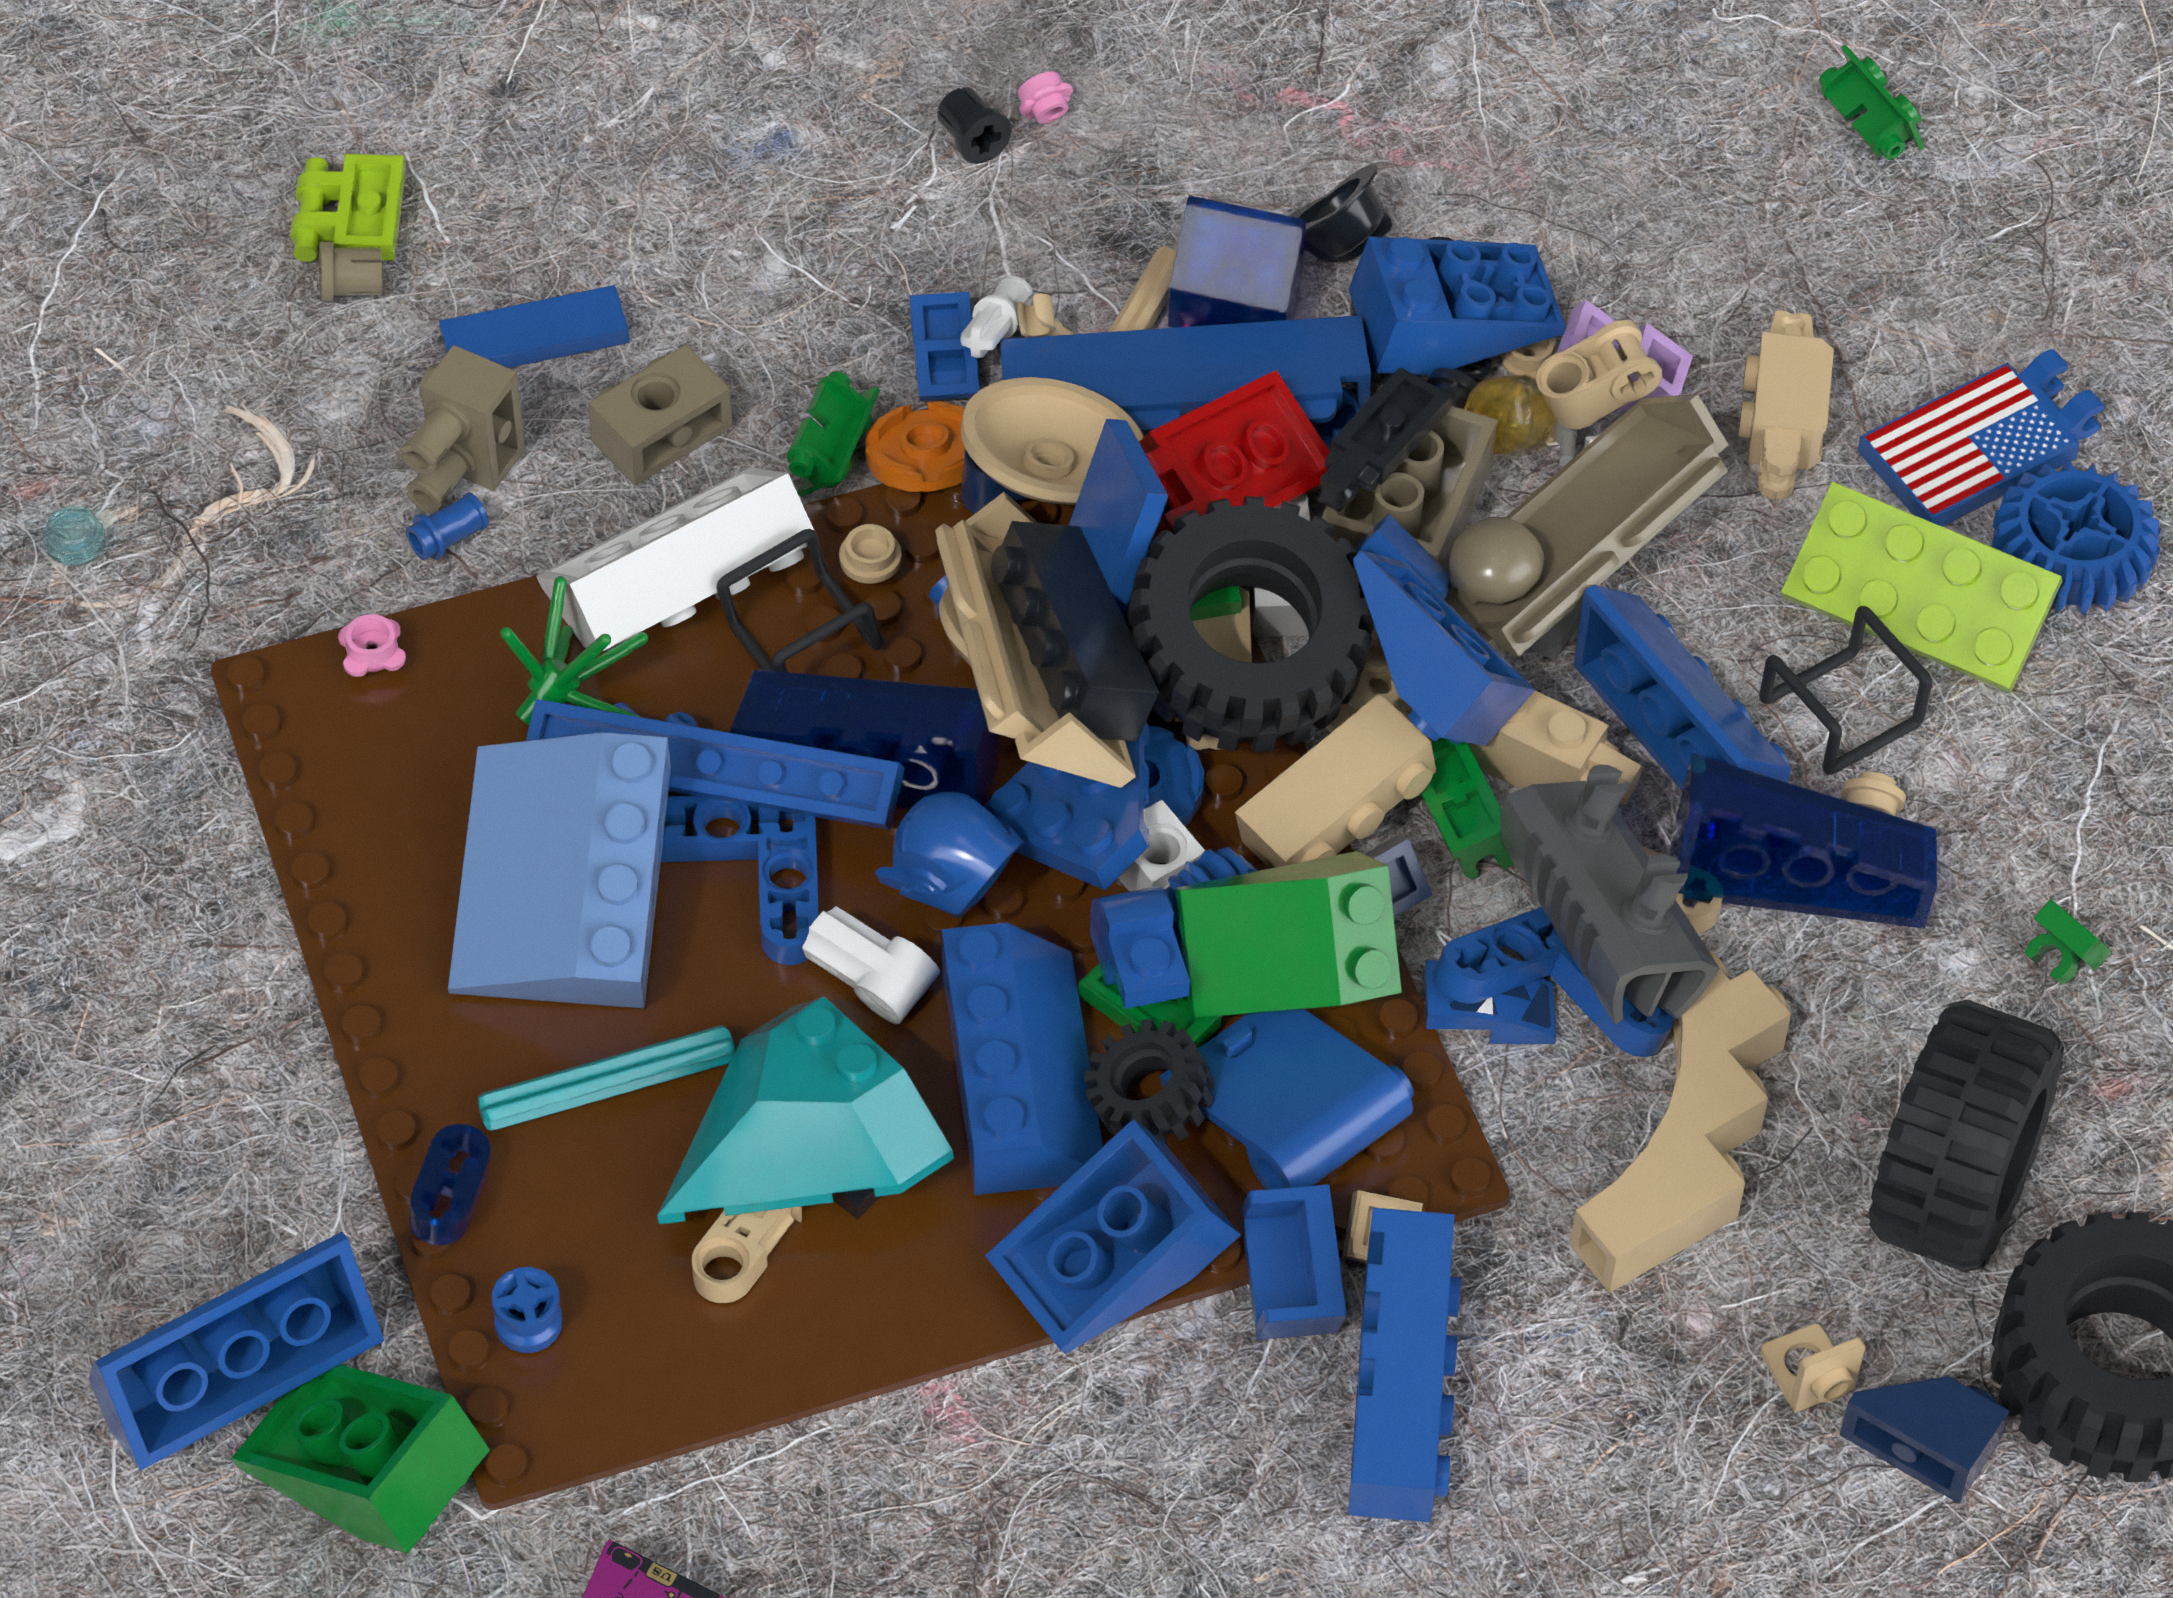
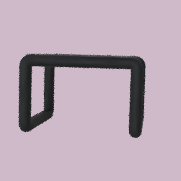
[716,529,883,702]
[1759,606,1932,775]

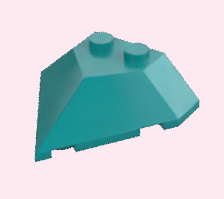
[657,996,954,1224]

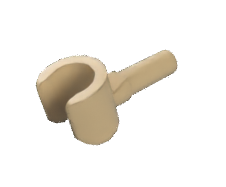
[1016,293,1075,337]

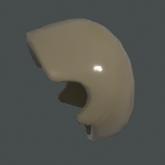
[1448,517,1545,604]

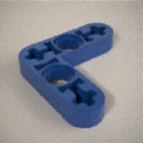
[661,796,819,965]
[1432,907,1673,1057]

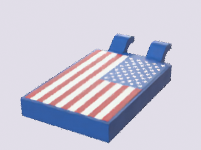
[1858,349,2105,527]

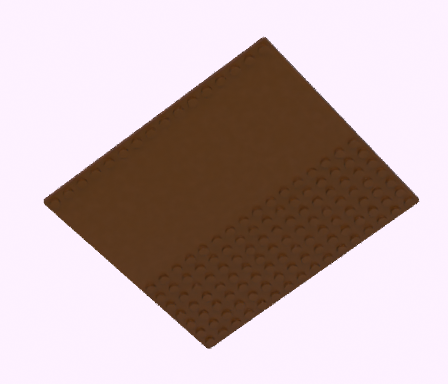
[211,435,1509,1511]

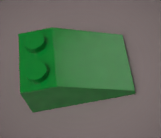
[1175,851,1402,1018]
[231,1364,490,1554]

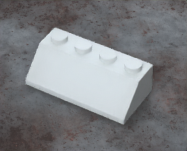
[536,467,814,651]

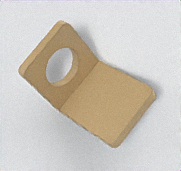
[1760,1324,1865,1413]

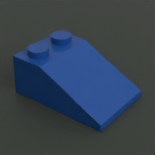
[1352,550,1536,746]
[985,1119,1241,1354]

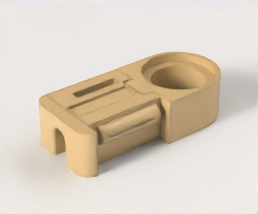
[692,1206,802,1303]

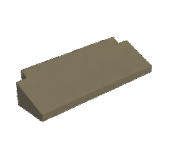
[1445,394,1729,657]

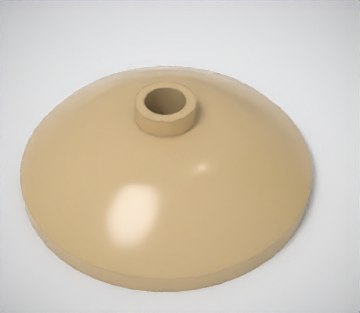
[960,377,1143,505]

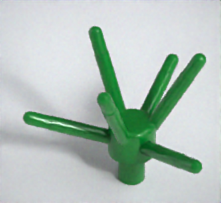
[500,576,648,725]

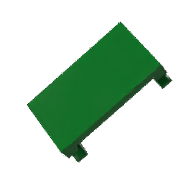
[1420,738,1515,879]

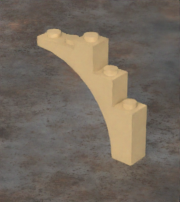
[1570,952,1791,1293]

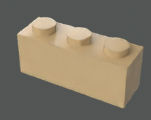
[1235,693,1436,869]

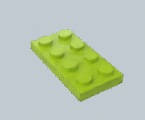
[1781,481,2062,694]

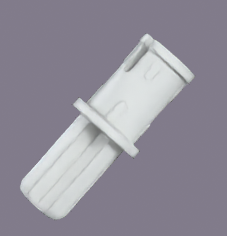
[960,276,1033,358]

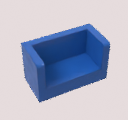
[1240,1185,1347,1340]

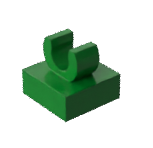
[2025,899,2112,984]

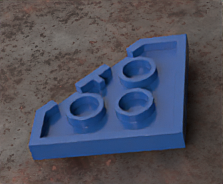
[983,722,1149,890]

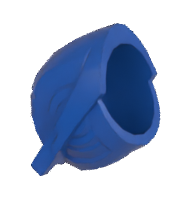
[875,792,1024,918]

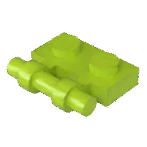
[290,154,406,262]

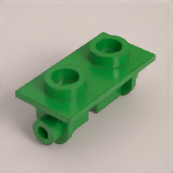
[1819,44,1924,160]
[786,371,880,497]

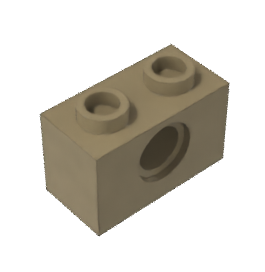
[588,344,732,486]

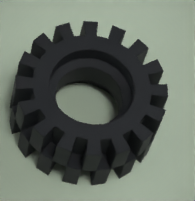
[1084,1019,1215,1147]

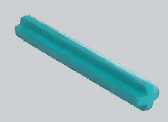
[478,1025,735,1131]

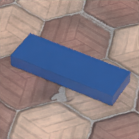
[439,285,630,368]

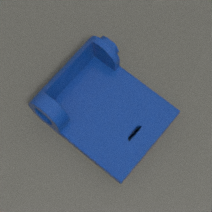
[1159,1009,1414,1190]

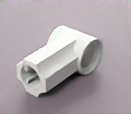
[802,906,940,1024]

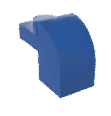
[1090,886,1190,1009]

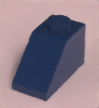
[1840,1376,2009,1504]

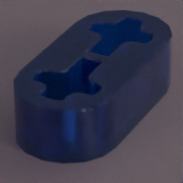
[408,1124,491,1245]

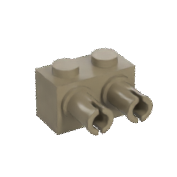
[400,345,525,513]

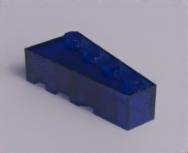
[1670,753,1937,929]

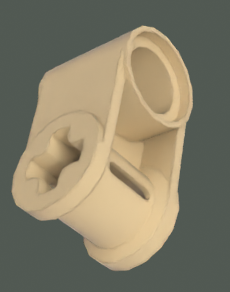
[1536,320,1663,429]

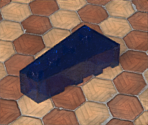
[730,670,999,809]

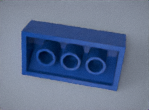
[1573,585,1791,838]
[942,923,1103,1195]
[88,1232,384,1471]

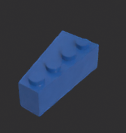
[1348,1207,1461,1522]

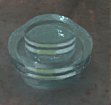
[42,506,106,565]

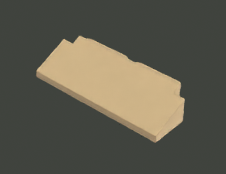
[935,492,1136,788]

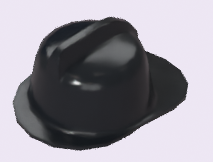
[1256,164,1392,262]

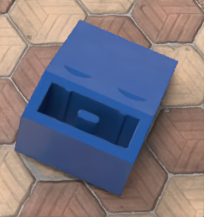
[1349,237,1566,375]

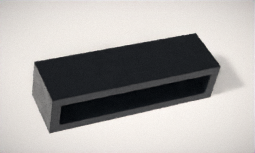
[991,521,1159,741]

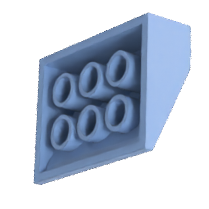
[448,732,671,1009]

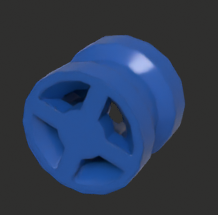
[492,1267,562,1353]

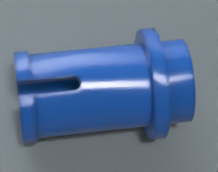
[406,492,489,560]

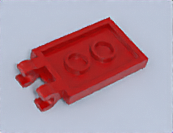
[1139,370,1330,541]

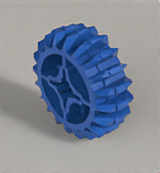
[1992,460,2160,616]

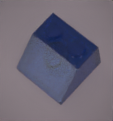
[1168,195,1306,328]

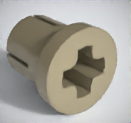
[319,242,382,301]

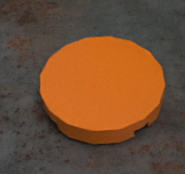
[865,401,965,492]

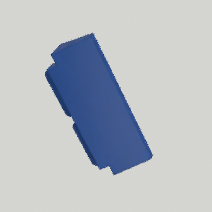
[1000,315,1371,435]

